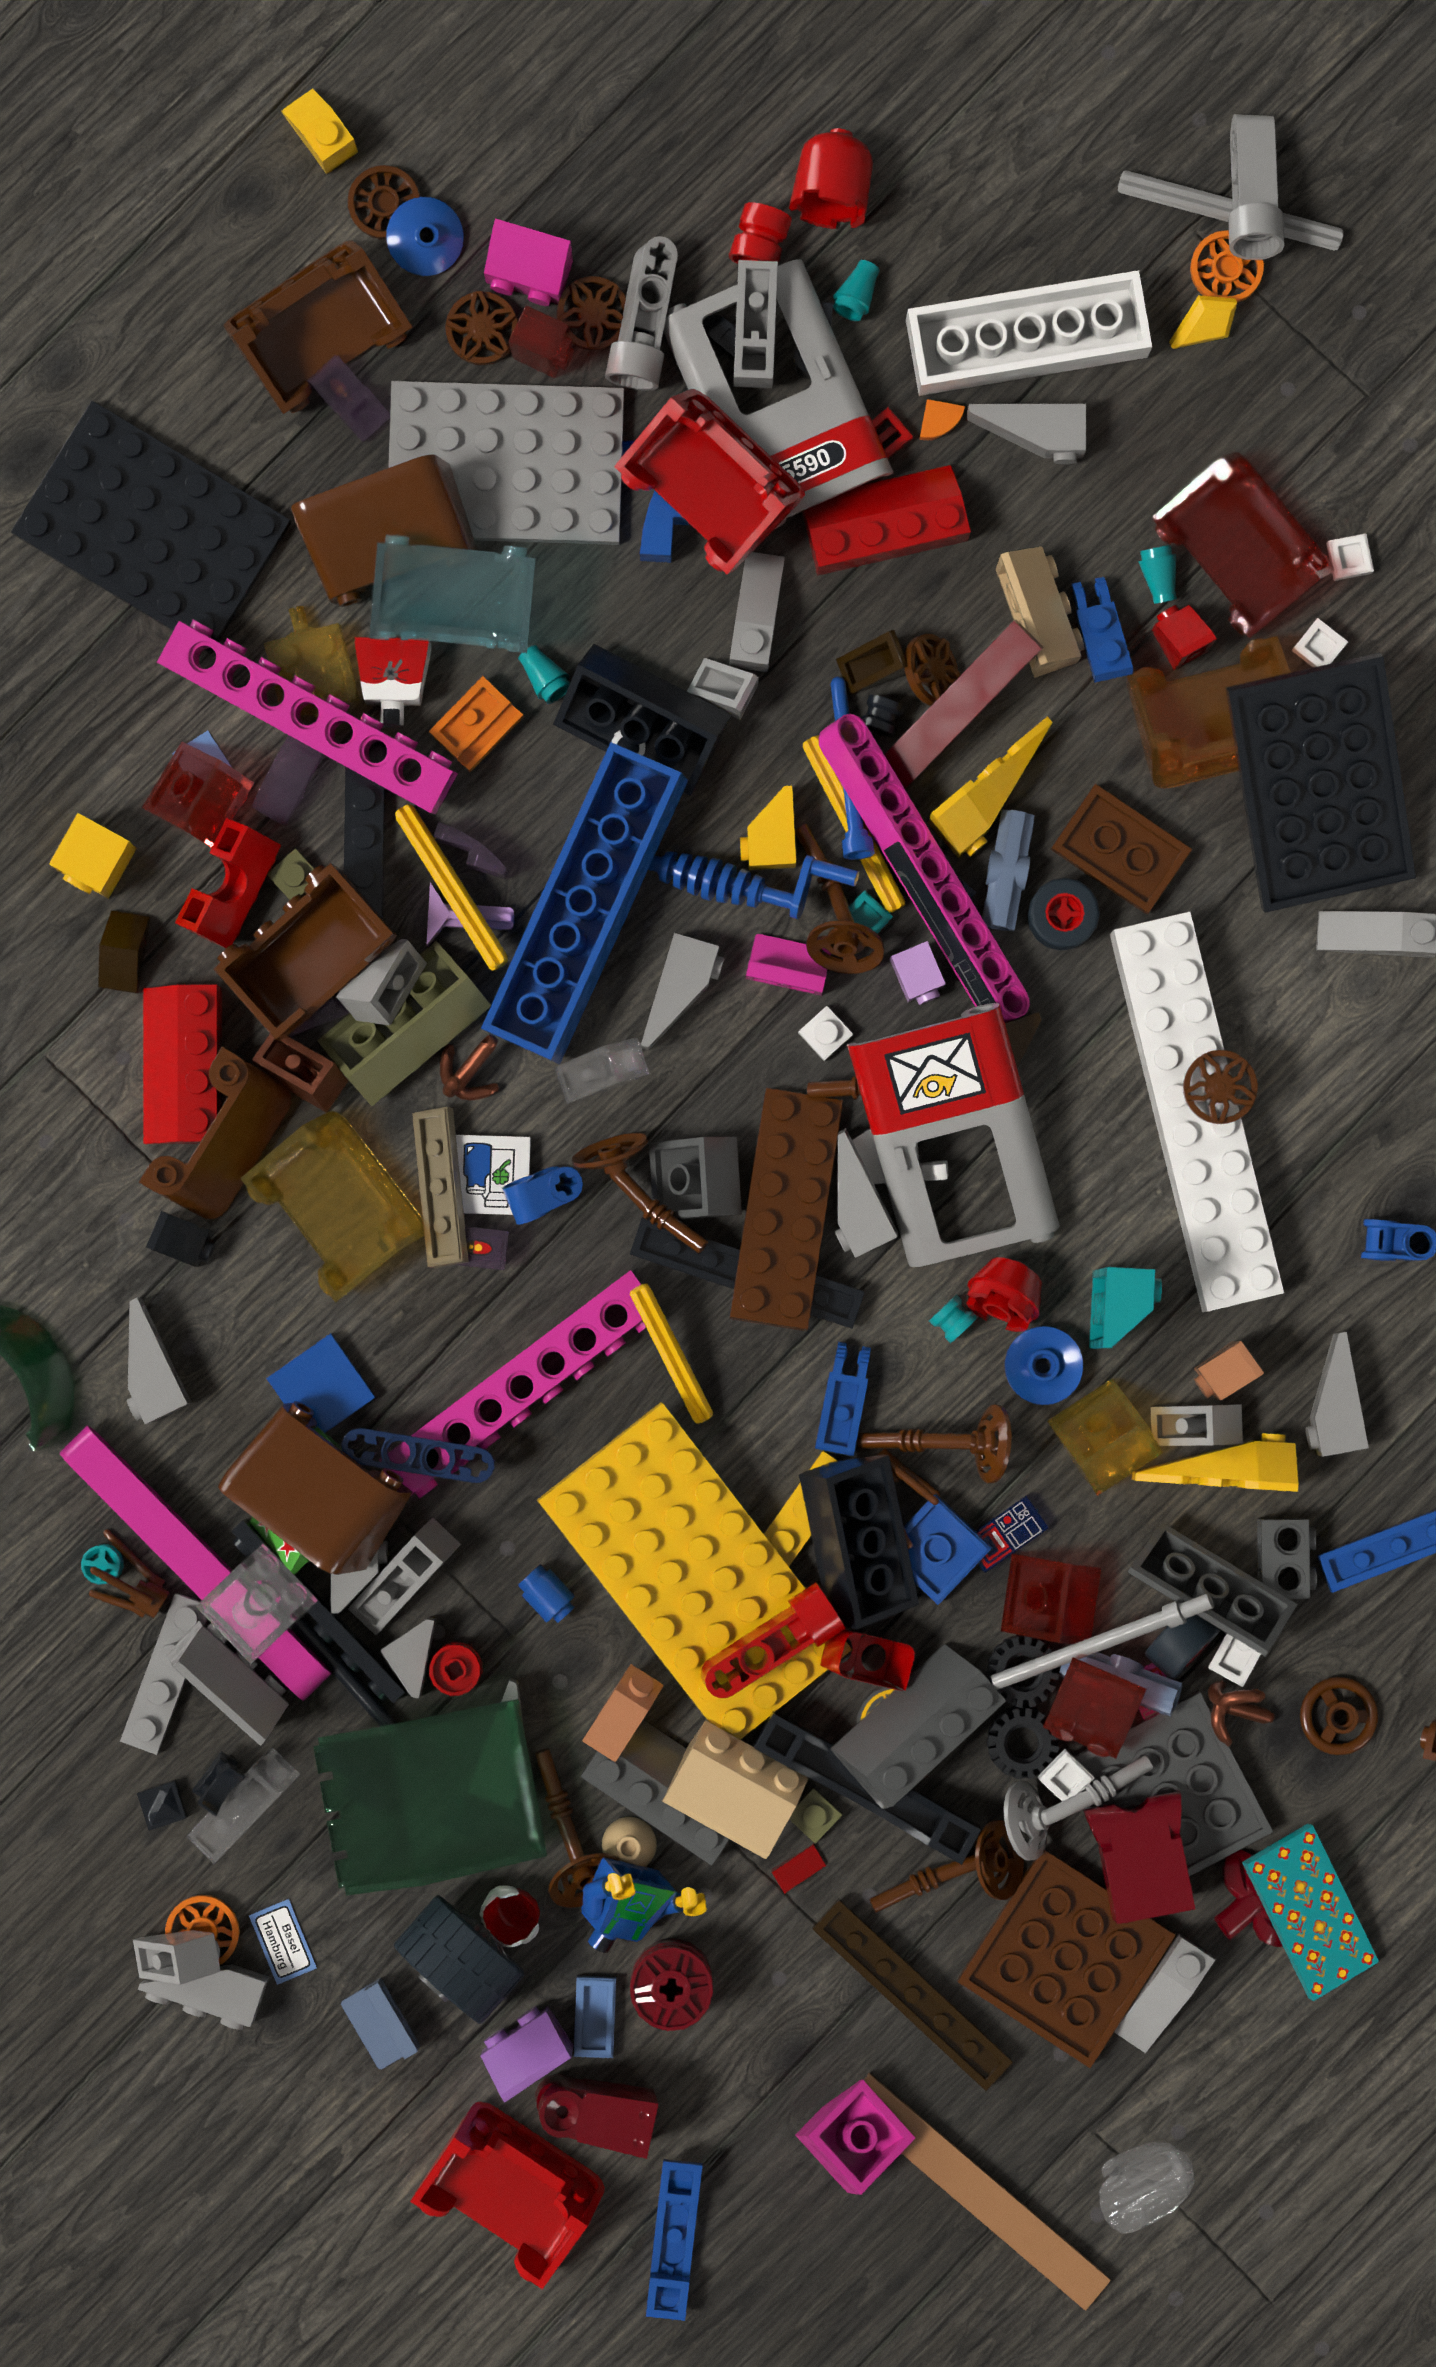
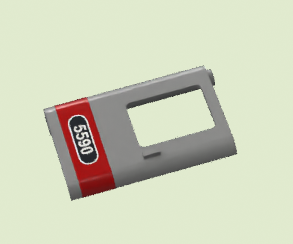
[663,259,893,529]

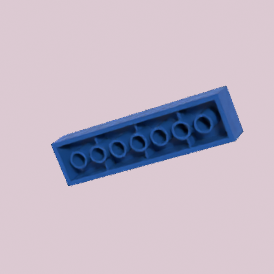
[481,742,689,1065]

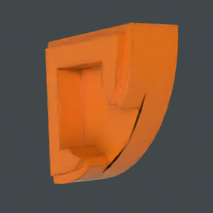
[919,399,965,440]

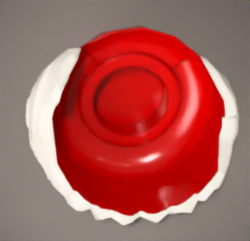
[480,1885,540,1948]

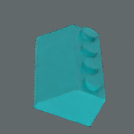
[1089,1267,1162,1349]

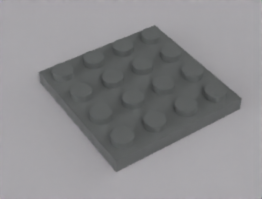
[1073,1691,1273,1876]

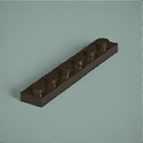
[812,1898,1013,2091]

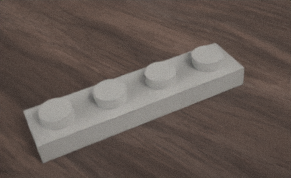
[120,1593,212,1755]

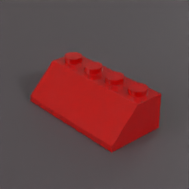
[802,465,971,576]
[143,984,222,1144]

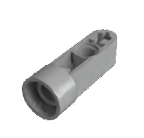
[1228,114,1284,260]
[605,236,678,390]

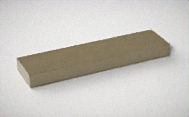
[412,1107,469,1268]

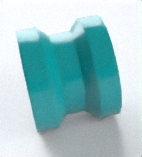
[929,1294,978,1344]
[81,1544,124,1584]

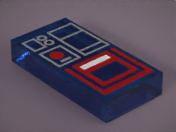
[975,1496,1048,1573]

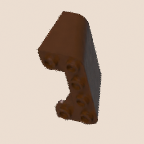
[214,863,397,1041]

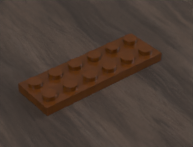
[729,1088,843,1331]

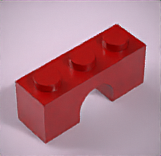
[175,818,281,948]

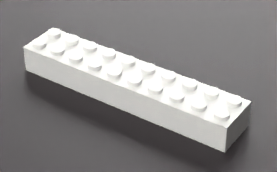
[1110,912,1284,1312]

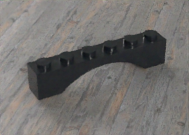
[754,1711,981,1865]

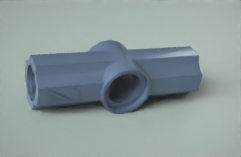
[982,810,1035,931]
[1059,1643,1183,1717]

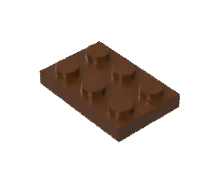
[1050,784,1192,915]

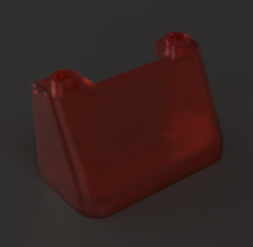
[1152,452,1334,638]

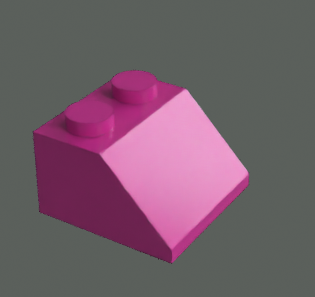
[484,218,573,306]
[795,2080,915,2195]

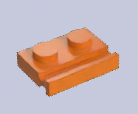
[429,676,524,772]

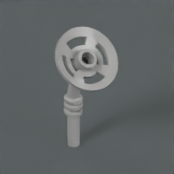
[1004,1755,1153,1861]

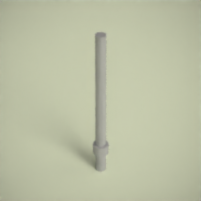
[991,1593,1214,1690]

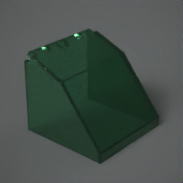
[313,1699,547,1896]

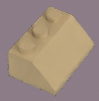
[996,547,1085,678]
[662,1720,808,1859]

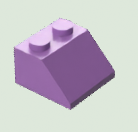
[480,2006,574,2102]

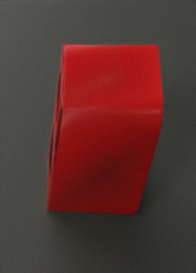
[820,1630,915,1691]

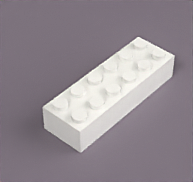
[906,270,1152,396]

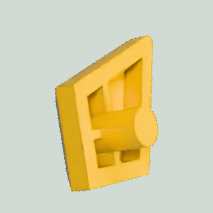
[1169,295,1237,349]

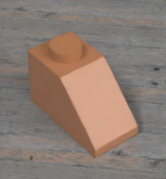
[1194,1341,1264,1401]
[582,1664,664,1762]

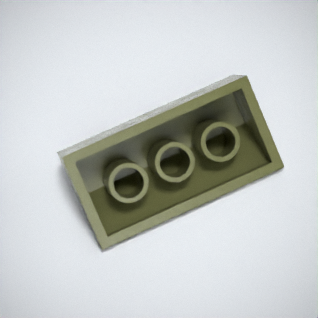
[317,941,491,1106]

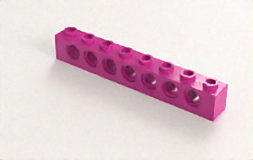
[157,619,458,815]
[379,1270,646,1499]

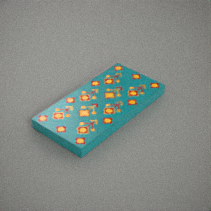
[1242,1823,1379,2001]

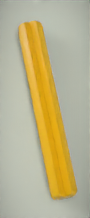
[630,1284,713,1424]

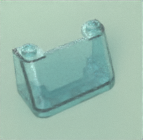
[368,534,536,653]

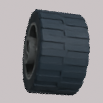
[394,1895,525,2024]

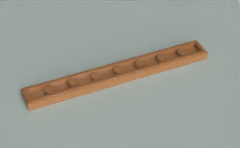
[863,2072,1111,2311]

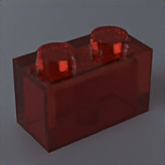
[509,305,574,378]

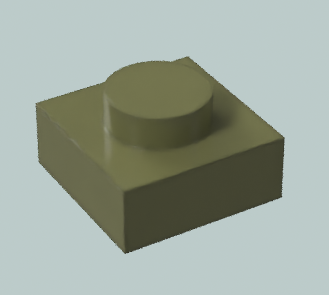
[267,848,314,900]
[789,1787,842,1844]

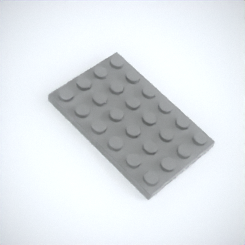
[389,381,624,545]

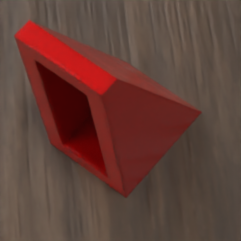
[771,1844,826,1894]

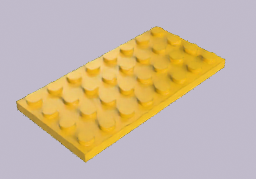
[537,1402,852,1740]

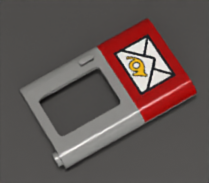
[847,1003,1060,1267]

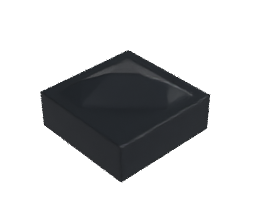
[137,1780,188,1831]

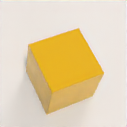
[49,813,137,899]

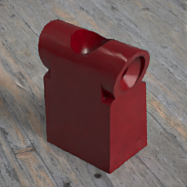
[1083,1791,1195,1924]
[535,2074,659,2159]

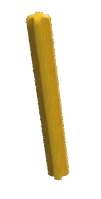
[803,735,905,913]
[395,804,508,971]

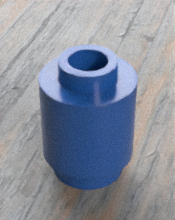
[518,1564,575,1623]

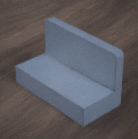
[341,1978,421,2069]

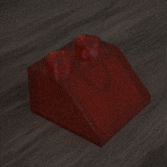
[142,742,254,848]
[1001,1554,1101,1644]
[1043,1657,1147,1759]

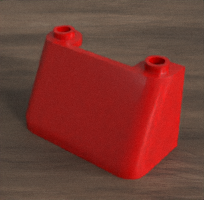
[614,389,805,575]
[410,2102,605,2289]

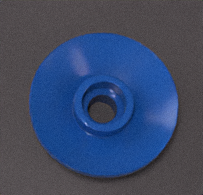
[386,197,464,276]
[1005,1326,1083,1405]

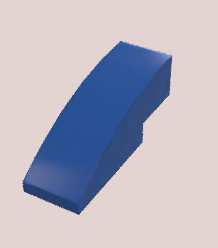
[640,491,689,563]

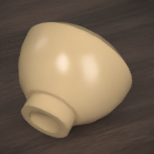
[602,1817,657,1867]

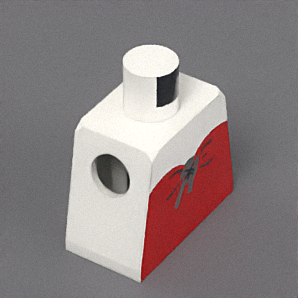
[355,637,431,728]

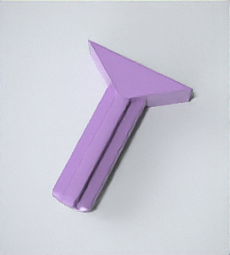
[427,882,514,947]

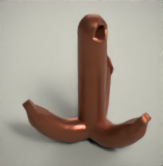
[440,1035,499,1101]
[1208,1680,1275,1746]

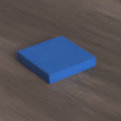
[266,1333,376,1433]
[904,1493,993,1605]

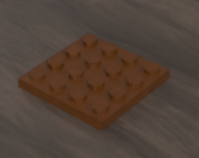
[957,1849,1176,2069]

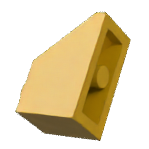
[281,88,358,174]
[740,786,796,870]

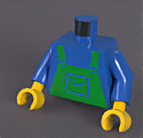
[581,1857,707,1953]

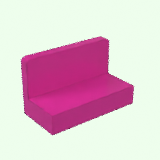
[746,934,831,996]

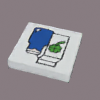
[456,1135,531,1215]

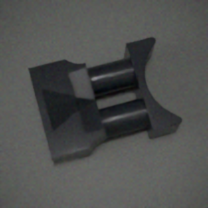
[192,1751,245,1816]

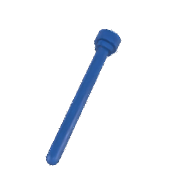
[831,677,875,860]

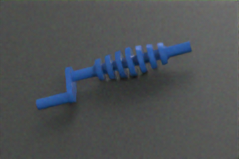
[648,851,859,919]

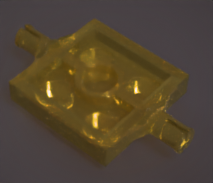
[264,606,360,734]

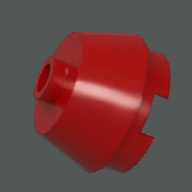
[966,1257,1042,1332]

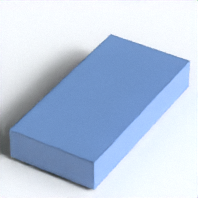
[574,1976,616,2058]

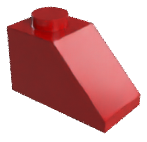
[1151,605,1217,670]

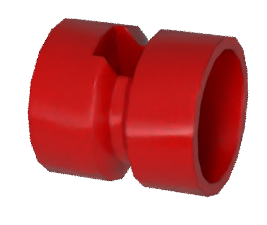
[729,202,792,264]
[429,1642,483,1696]

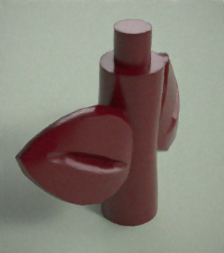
[1214,1849,1283,1947]

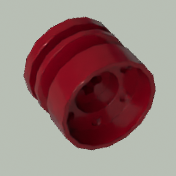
[630,1938,713,2031]

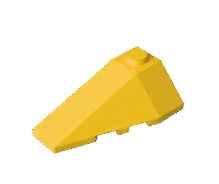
[928,716,1053,858]
[1132,1433,1299,1492]

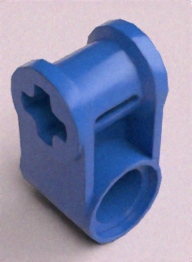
[502,1166,583,1225]
[1361,1219,1436,1262]

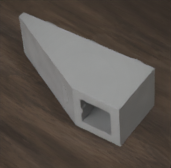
[138,1964,269,2030]

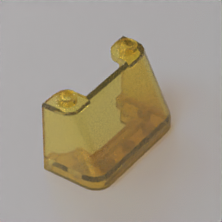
[240,1111,424,1303]

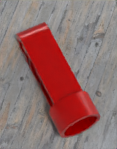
[701,1583,846,1698]

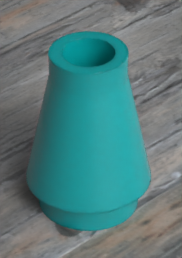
[833,260,880,321]
[1138,545,1177,604]
[518,645,570,704]

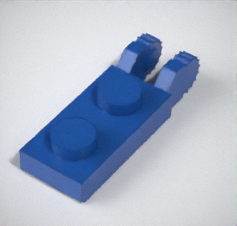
[1071,577,1133,683]
[815,1342,871,1456]

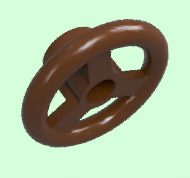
[1300,1677,1378,1755]

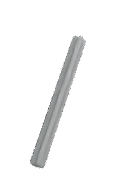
[1118,170,1343,251]

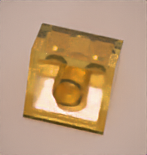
[1047,1378,1163,1496]

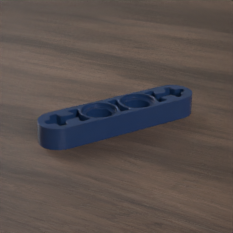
[342,1428,495,1483]

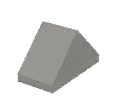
[687,658,759,720]
[380,1617,437,1698]

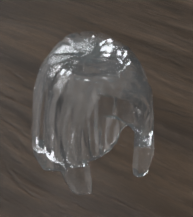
[1099,2142,1195,2234]

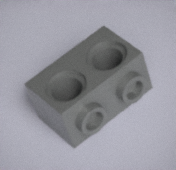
[1257,1518,1317,1599]

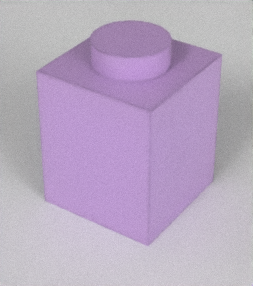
[890,941,946,1005]

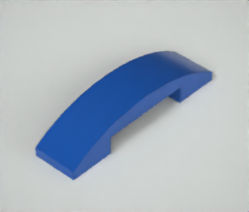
[646,2159,703,2321]

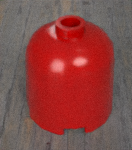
[789,128,873,229]

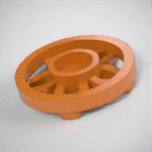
[1190,230,1264,303]
[165,1895,240,1966]

